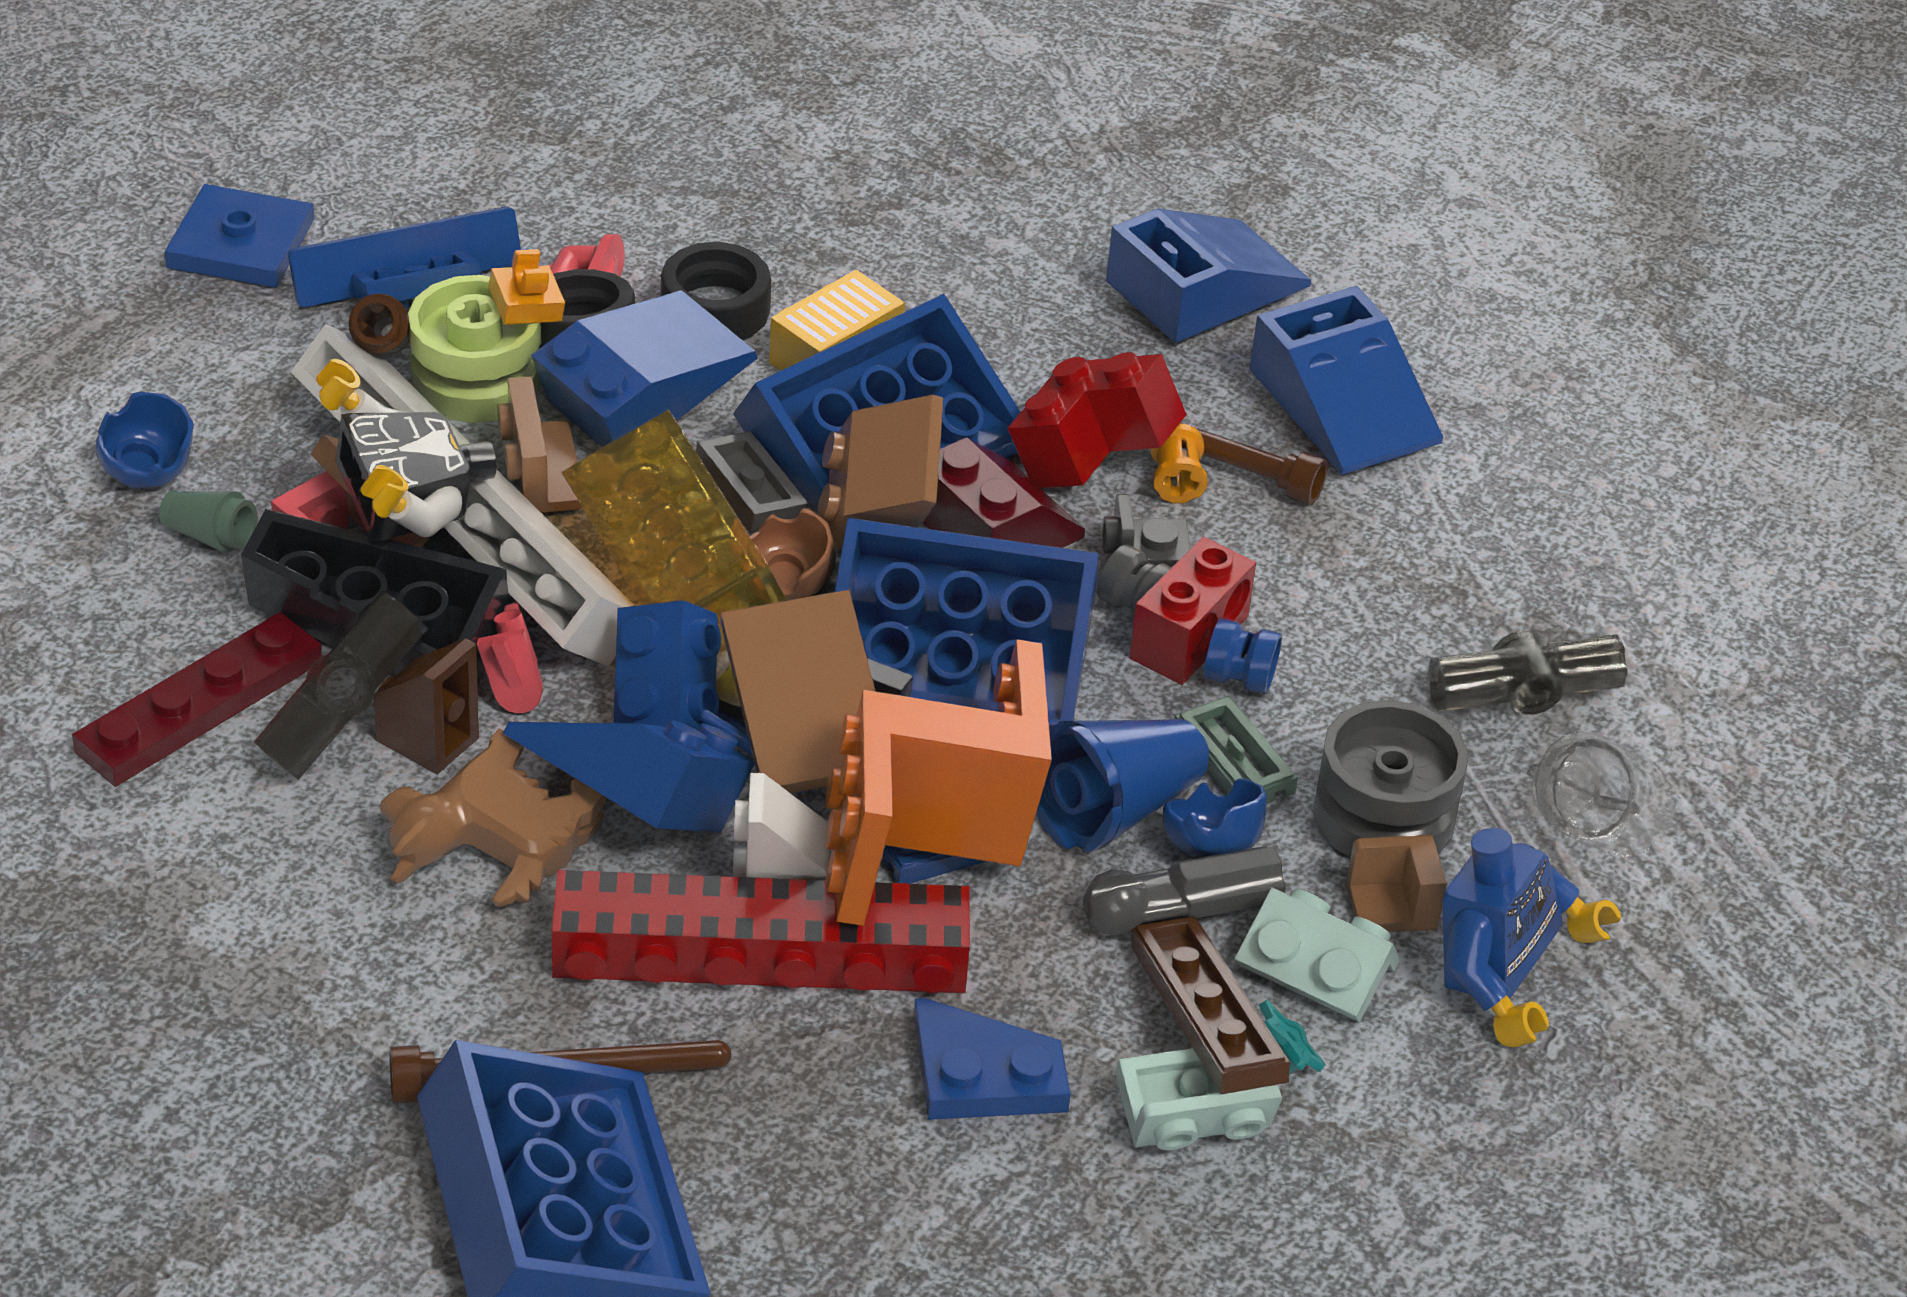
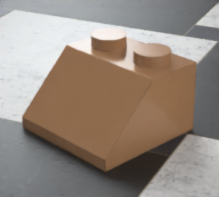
[818,395,943,550]

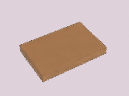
[720,590,876,793]

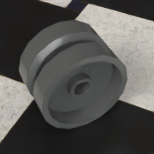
[1313,700,1469,857]

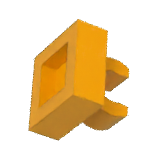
[488,249,565,325]

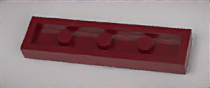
[72,612,323,787]

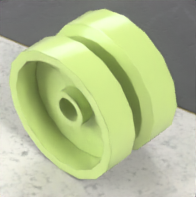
[408,275,541,423]

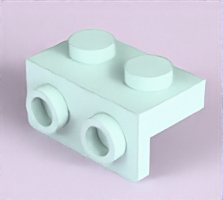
[1235,887,1400,1023]
[1115,1048,1282,1150]

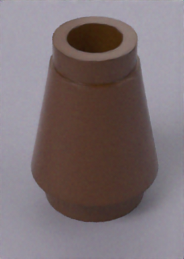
[349,293,410,353]

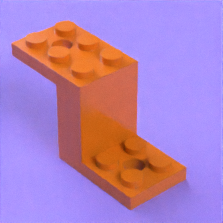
[825,639,1052,926]

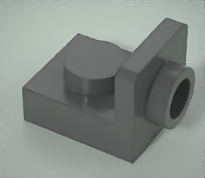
[1102,494,1191,568]

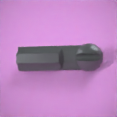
[1083,846,1286,936]

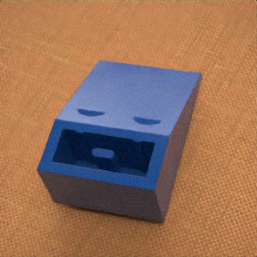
[1106,208,1311,343]
[1250,285,1443,475]

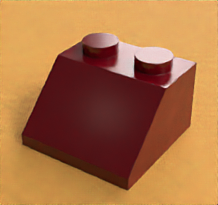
[922,437,1085,548]

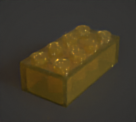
[561,409,787,655]

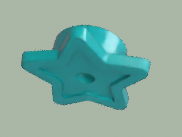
[1259,1000,1326,1074]

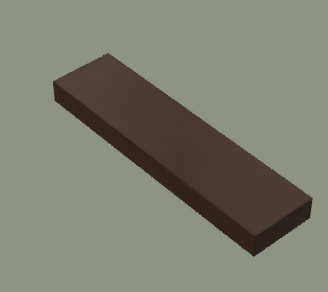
[1131,916,1290,1094]

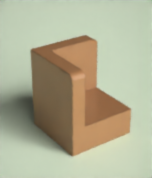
[1346,835,1447,932]

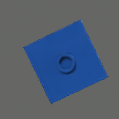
[165,184,314,288]

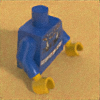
[1443,828,1621,1047]

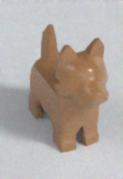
[380,729,606,907]

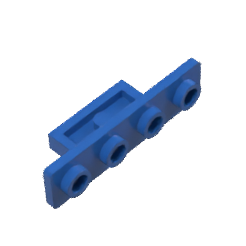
[288,206,521,309]

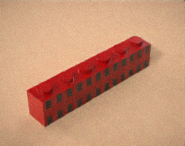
[552,870,970,993]

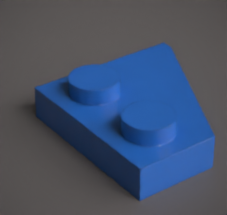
[913,998,1071,1120]

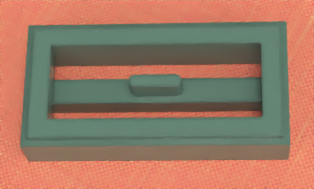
[1174,695,1298,804]

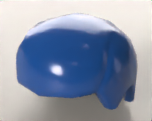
[96,391,194,489]
[1162,778,1267,858]

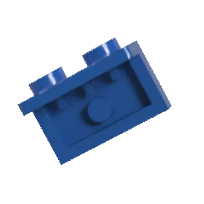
[613,600,721,731]

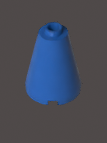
[1036,719,1209,852]

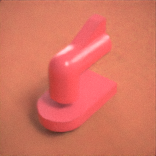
[549,234,625,276]
[477,603,544,713]

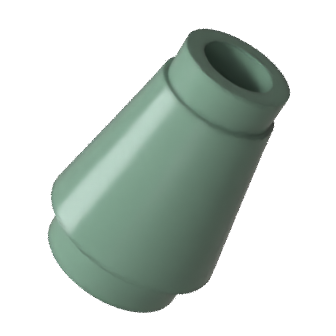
[159,491,258,553]

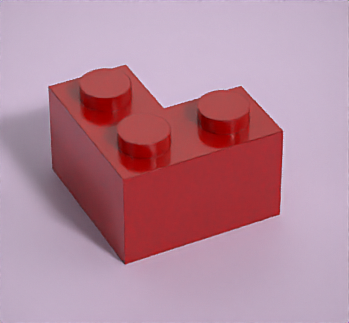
[1008,352,1187,488]

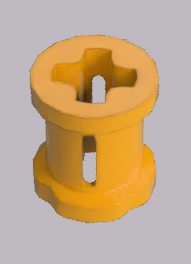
[1150,424,1208,504]

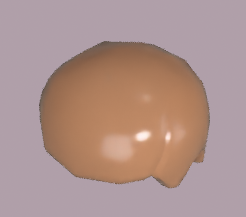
[739,508,836,603]

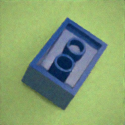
[531,290,758,464]
[503,720,755,833]

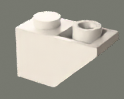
[733,773,829,880]

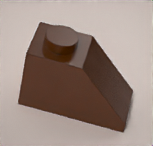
[373,638,479,775]

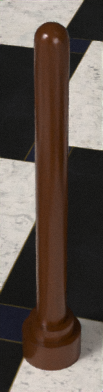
[1180,423,1328,505]
[389,1040,732,1104]

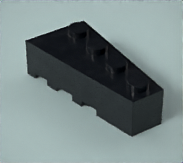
[241,509,509,687]

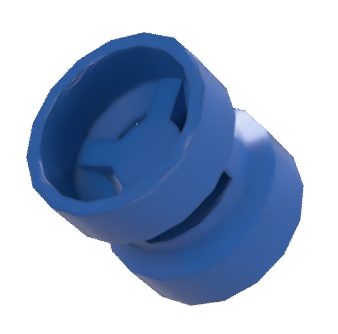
[1204,618,1282,694]

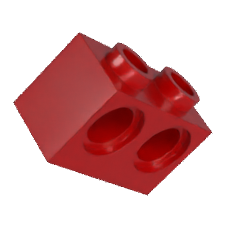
[1129,536,1257,686]

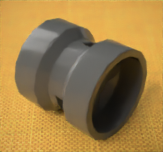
[1097,544,1171,616]

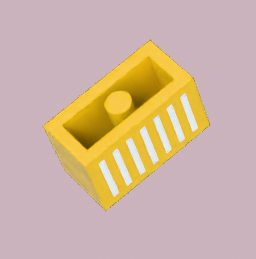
[769,270,905,371]

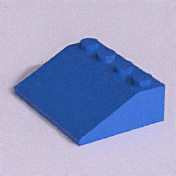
[733,294,1021,512]
[835,518,1099,725]
[417,1040,711,1297]

